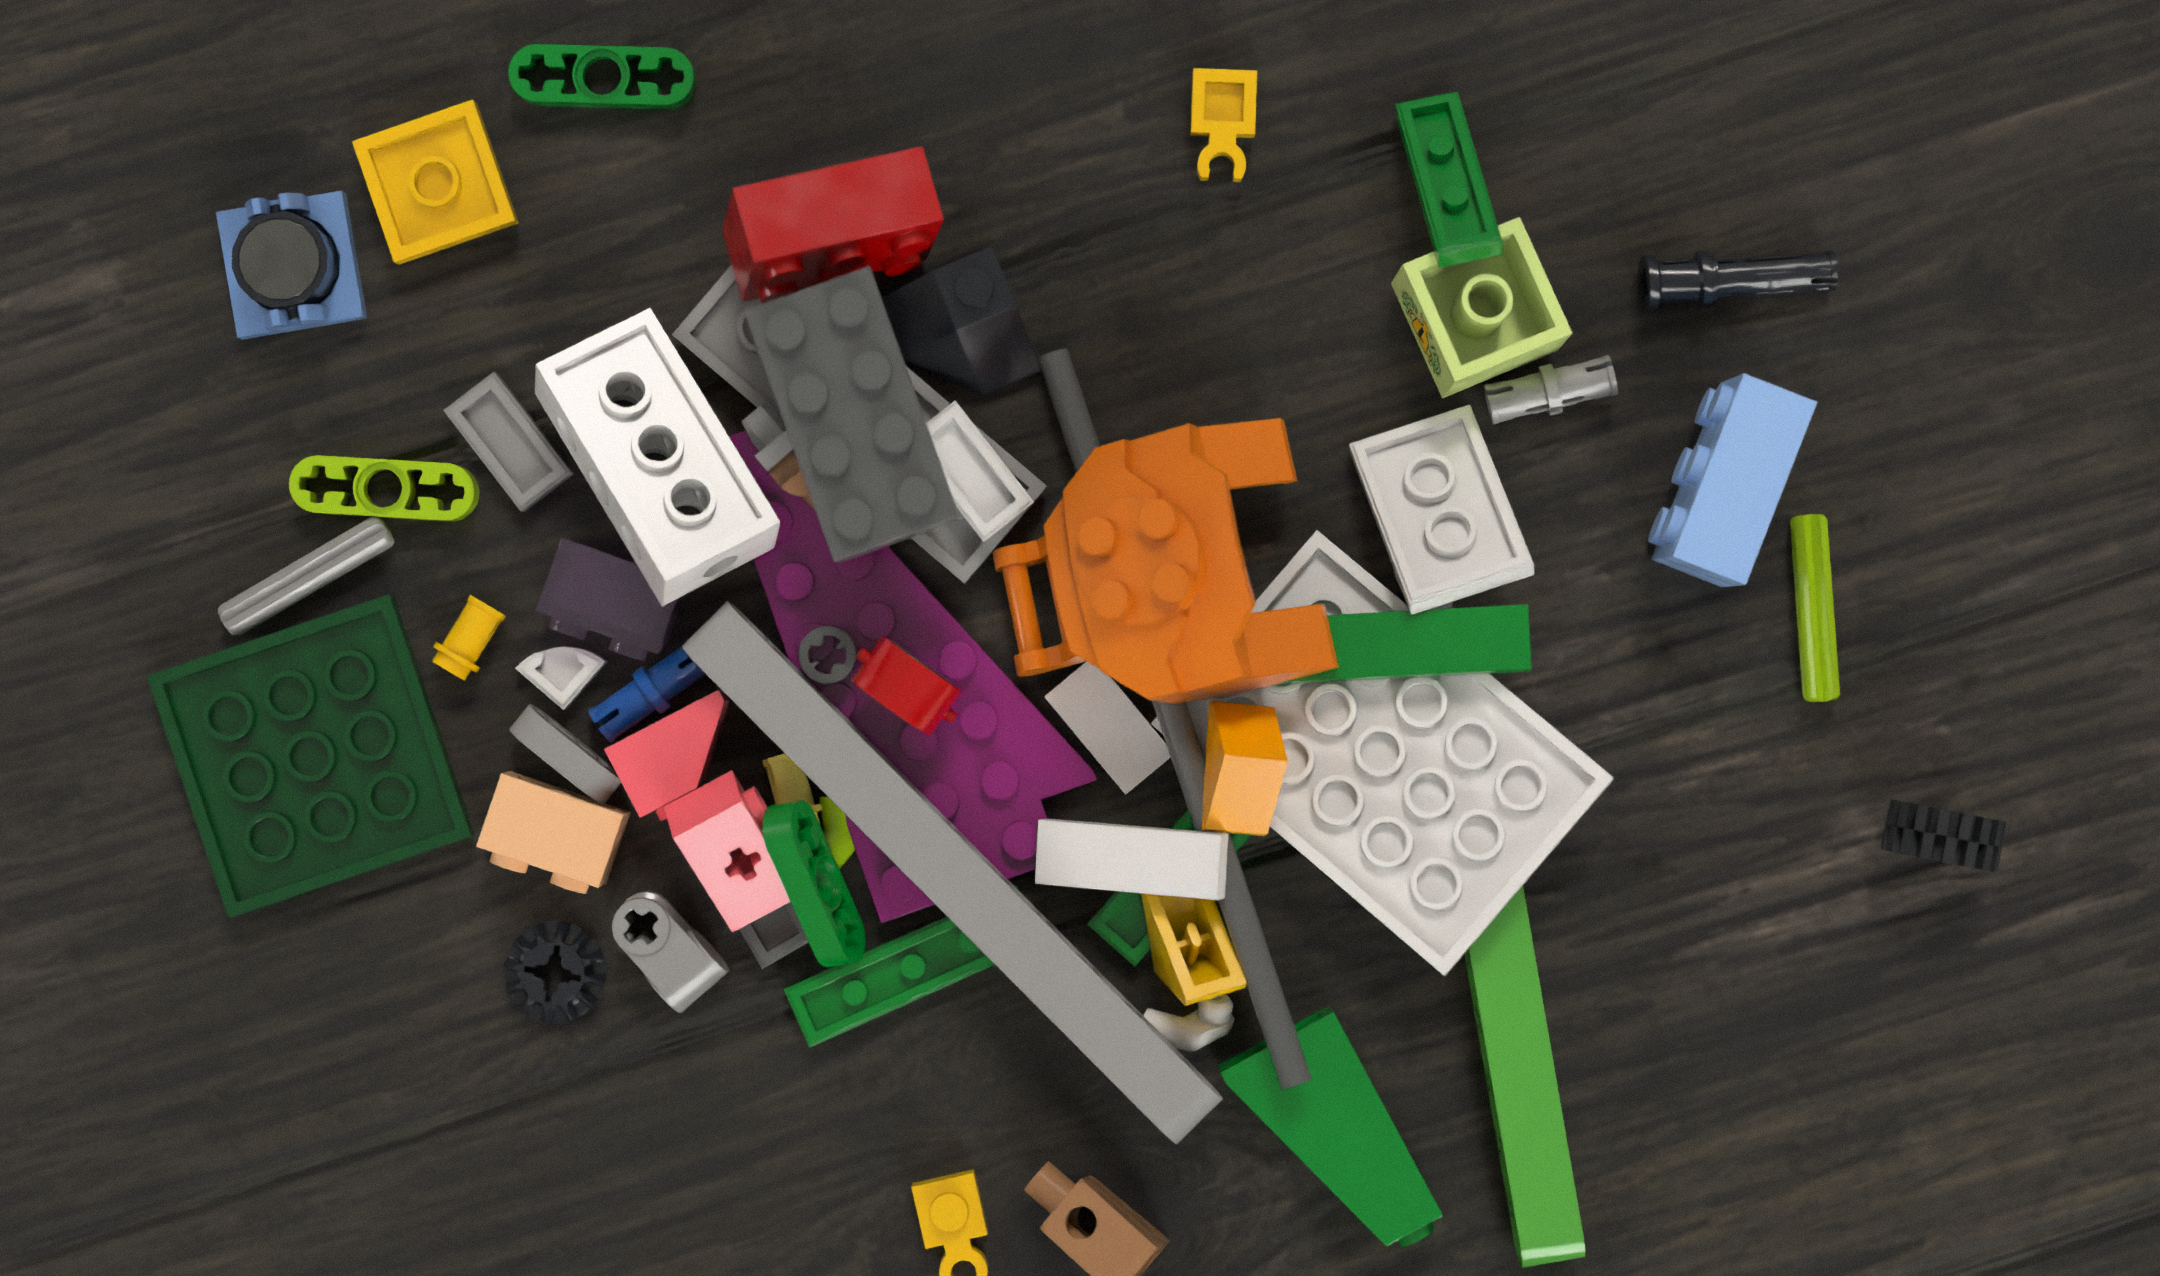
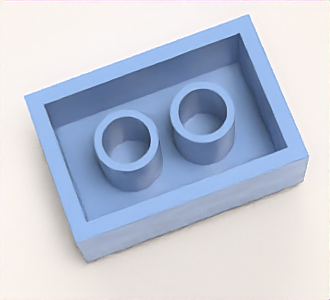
[1648,373,1817,587]

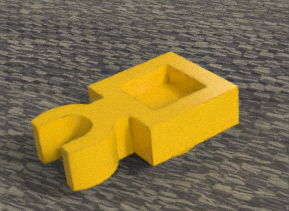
[1190,68,1257,182]
[911,1169,988,1276]

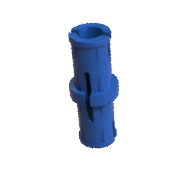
[588,639,706,743]

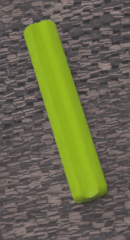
[1790,514,1840,702]

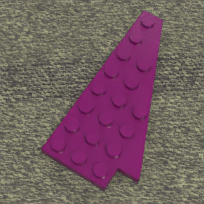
[728,430,1097,923]

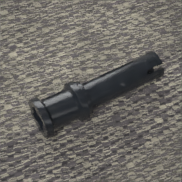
[1638,250,1839,313]

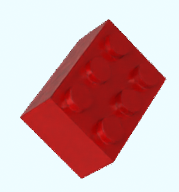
[722,146,944,304]

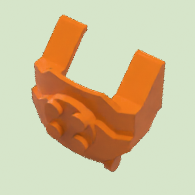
[992,418,1339,704]

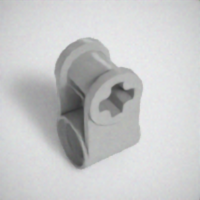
[612,891,729,1013]

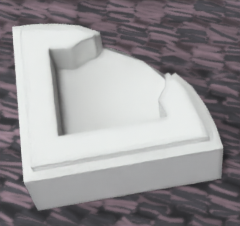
[515,646,608,710]

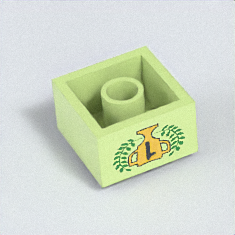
[1391,217,1572,398]

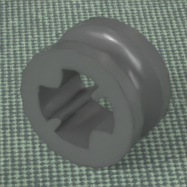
[799,626,858,683]

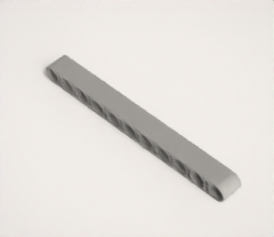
[682,600,1223,1144]

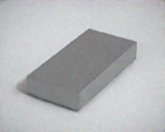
[443,372,574,512]

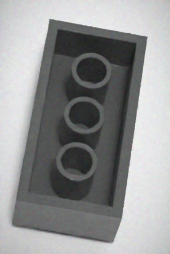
[744,266,961,564]

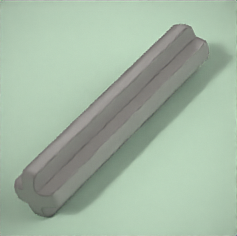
[218,516,394,635]

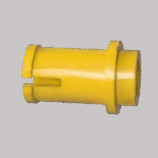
[432,595,506,681]

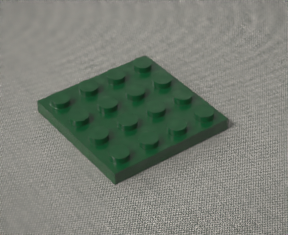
[146,594,475,919]

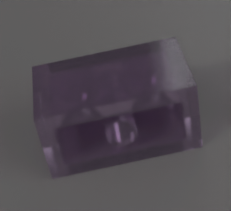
[536,538,685,662]

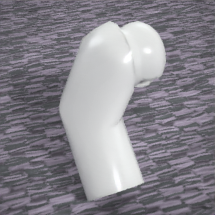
[1144,994,1235,1051]

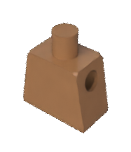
[1024,1161,1170,1276]

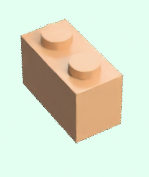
[476,771,631,894]

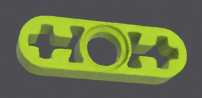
[289,455,479,522]

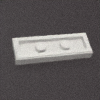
[1035,818,1228,900]

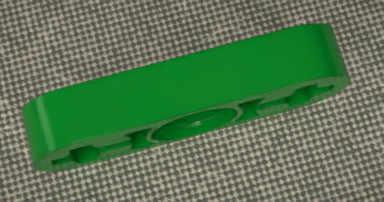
[508,44,697,110]
[762,800,866,967]

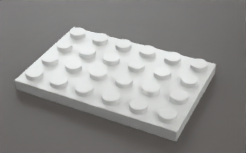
[1151,530,1614,976]

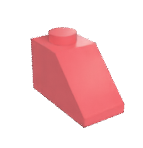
[604,689,730,821]

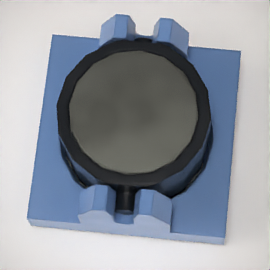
[216,191,367,340]

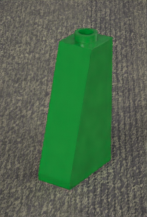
[1218,1005,1443,1247]

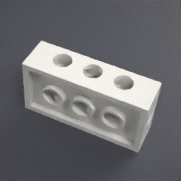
[535,308,780,606]

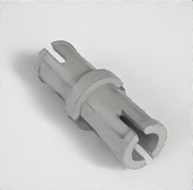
[1483,355,1618,424]

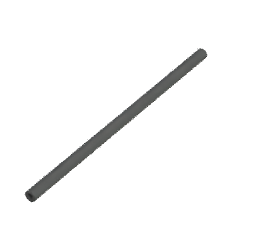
[1038,349,1312,1089]

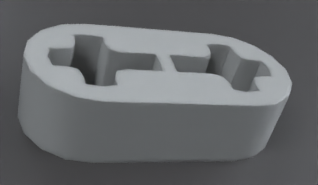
[509,704,621,804]

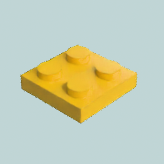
[352,99,519,265]

